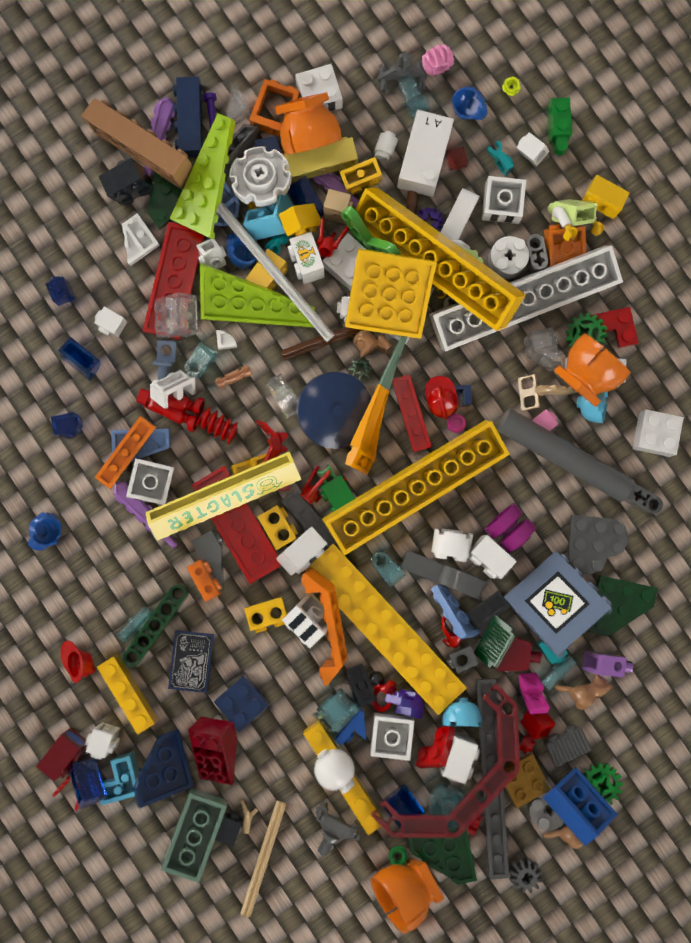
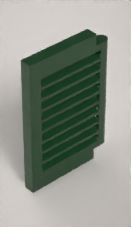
[474,615,516,668]

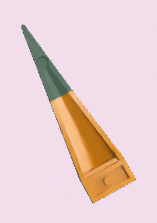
[345,336,407,475]

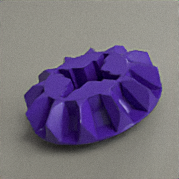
[417,207,444,232]

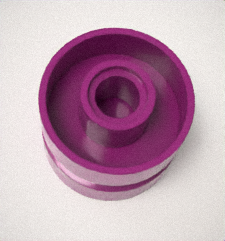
[484,503,537,554]

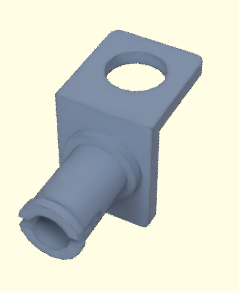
[152,340,177,380]

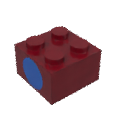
[36,728,87,782]

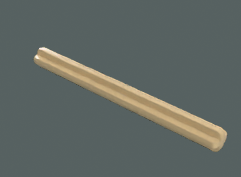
[241,801,286,918]

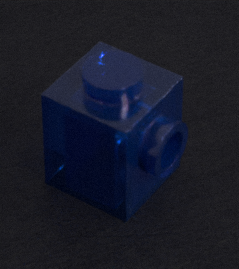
[45,276,76,306]
[51,412,83,439]

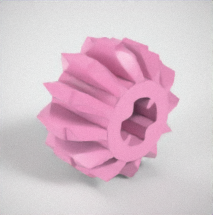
[422,45,454,76]

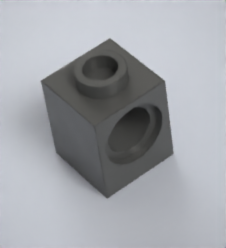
[447,644,479,674]

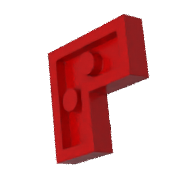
[592,307,638,348]
[416,726,456,769]

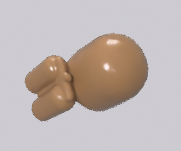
[353,330,393,358]

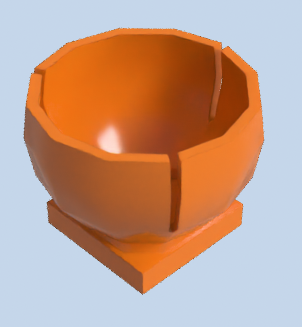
[275,92,342,155]
[554,333,631,407]
[371,858,444,934]

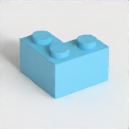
[243,194,294,240]
[96,751,140,806]

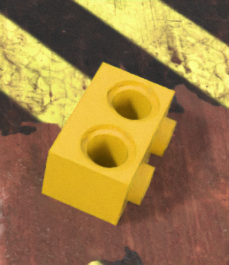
[257,505,298,550]
[244,596,288,633]

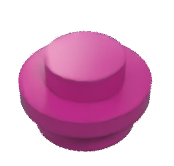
[447,414,466,433]

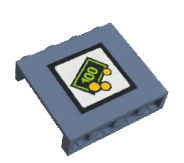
[504,551,612,658]

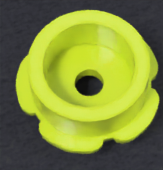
[502,77,521,96]

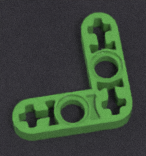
[341,206,401,255]

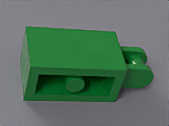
[547,97,572,156]
[317,465,355,512]

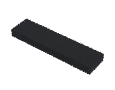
[281,489,340,550]

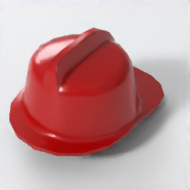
[425,376,459,420]
[61,641,96,683]

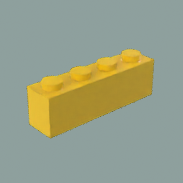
[97,654,158,735]

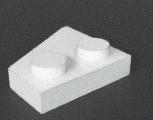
[122,213,160,266]

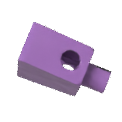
[582,650,633,677]

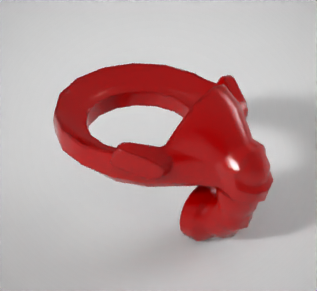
[441,616,462,648]
[371,681,397,712]

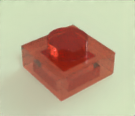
[445,146,468,171]

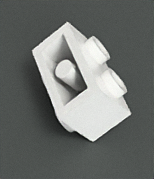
[85,722,121,759]

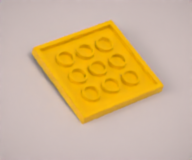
[345,248,437,339]

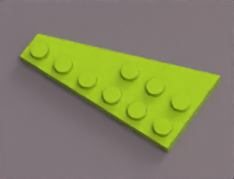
[170,114,236,240]
[200,263,315,328]

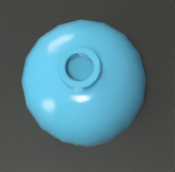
[577,391,608,423]
[443,698,482,727]

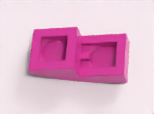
[518,673,550,714]

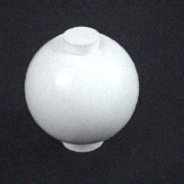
[314,749,355,793]

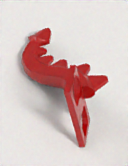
[256,420,290,491]

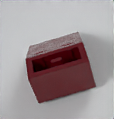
[188,716,237,786]

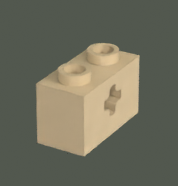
[323,189,353,225]

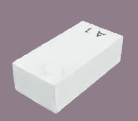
[397,109,454,197]

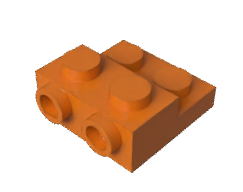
[544,224,586,267]
[186,559,222,602]

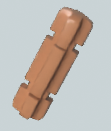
[215,366,252,389]

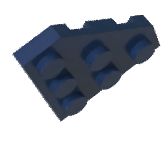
[133,729,194,808]

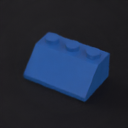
[543,767,618,846]

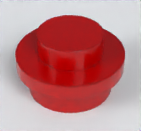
[519,735,536,755]

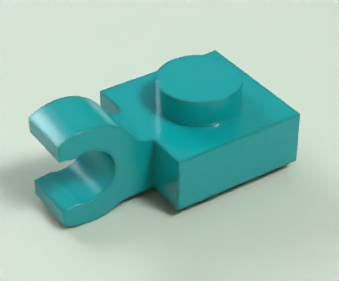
[487,140,514,177]
[265,233,292,255]

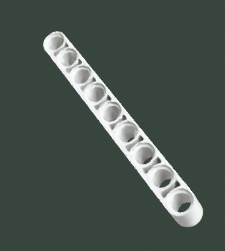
[390,188,480,345]

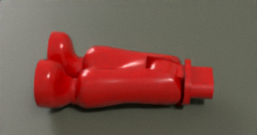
[136,388,205,433]

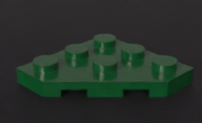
[148,173,182,230]
[588,575,657,637]
[408,821,477,885]

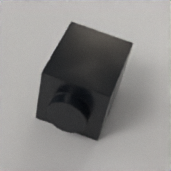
[215,811,243,847]

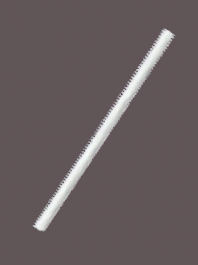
[217,202,334,342]

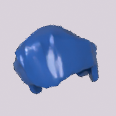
[452,86,488,120]
[226,233,258,270]
[28,512,62,551]

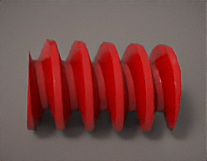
[196,407,238,445]

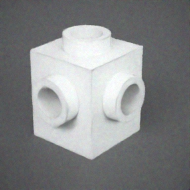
[196,239,227,269]

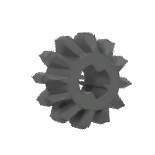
[509,858,543,894]

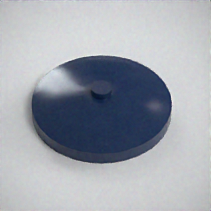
[297,372,371,449]

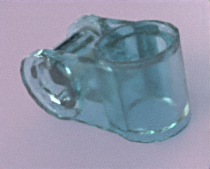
[184,342,218,379]
[371,552,406,588]

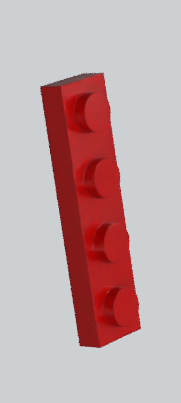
[392,374,432,453]

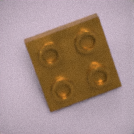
[504,753,551,808]

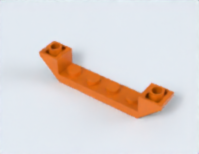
[302,568,348,686]

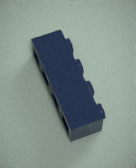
[173,77,203,158]

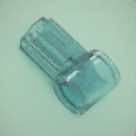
[398,77,430,118]

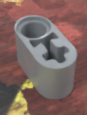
[525,234,548,273]

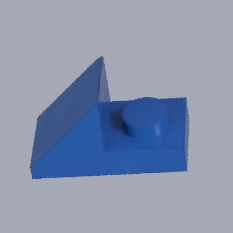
[336,707,366,746]

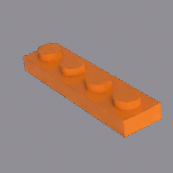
[94,416,157,489]

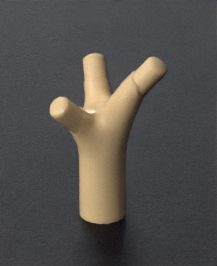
[240,800,258,834]

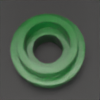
[388,846,408,865]

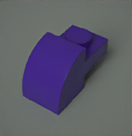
[385,689,424,719]

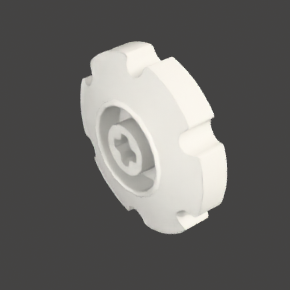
[229,146,292,207]

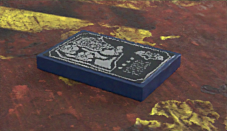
[168,630,214,693]

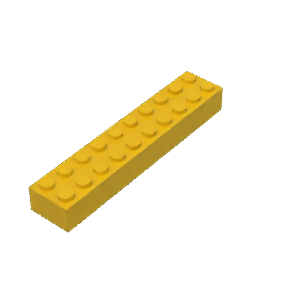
[355,187,526,331]
[322,420,510,555]
[305,544,467,715]

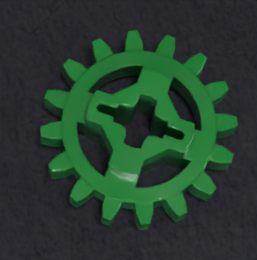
[565,313,608,348]
[584,762,623,805]

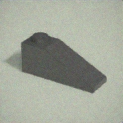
[224,124,260,178]
[191,530,224,591]

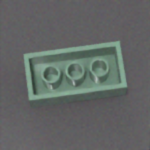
[161,788,227,883]

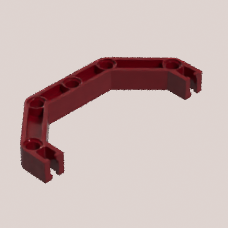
[371,684,520,838]

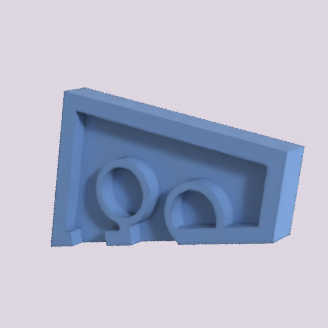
[111,428,171,462]
[431,584,482,639]

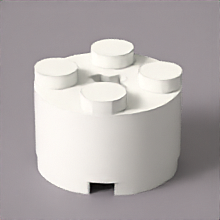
[488,236,529,280]
[431,528,473,562]

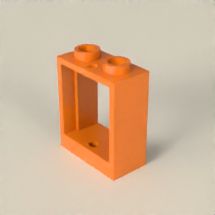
[249,79,301,138]

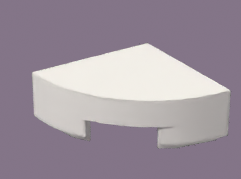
[216,330,238,350]

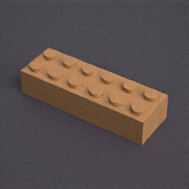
[81,98,193,190]

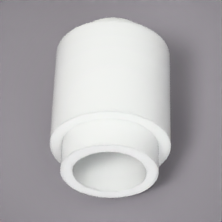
[374,131,398,162]

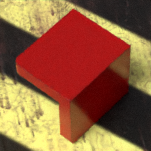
[521,710,556,740]

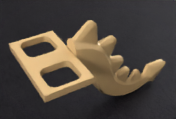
[518,374,577,411]

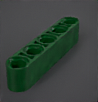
[123,584,189,667]

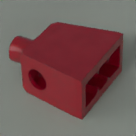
[494,637,542,671]

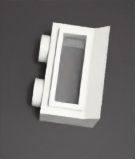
[150,370,195,409]

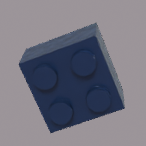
[214,673,271,732]

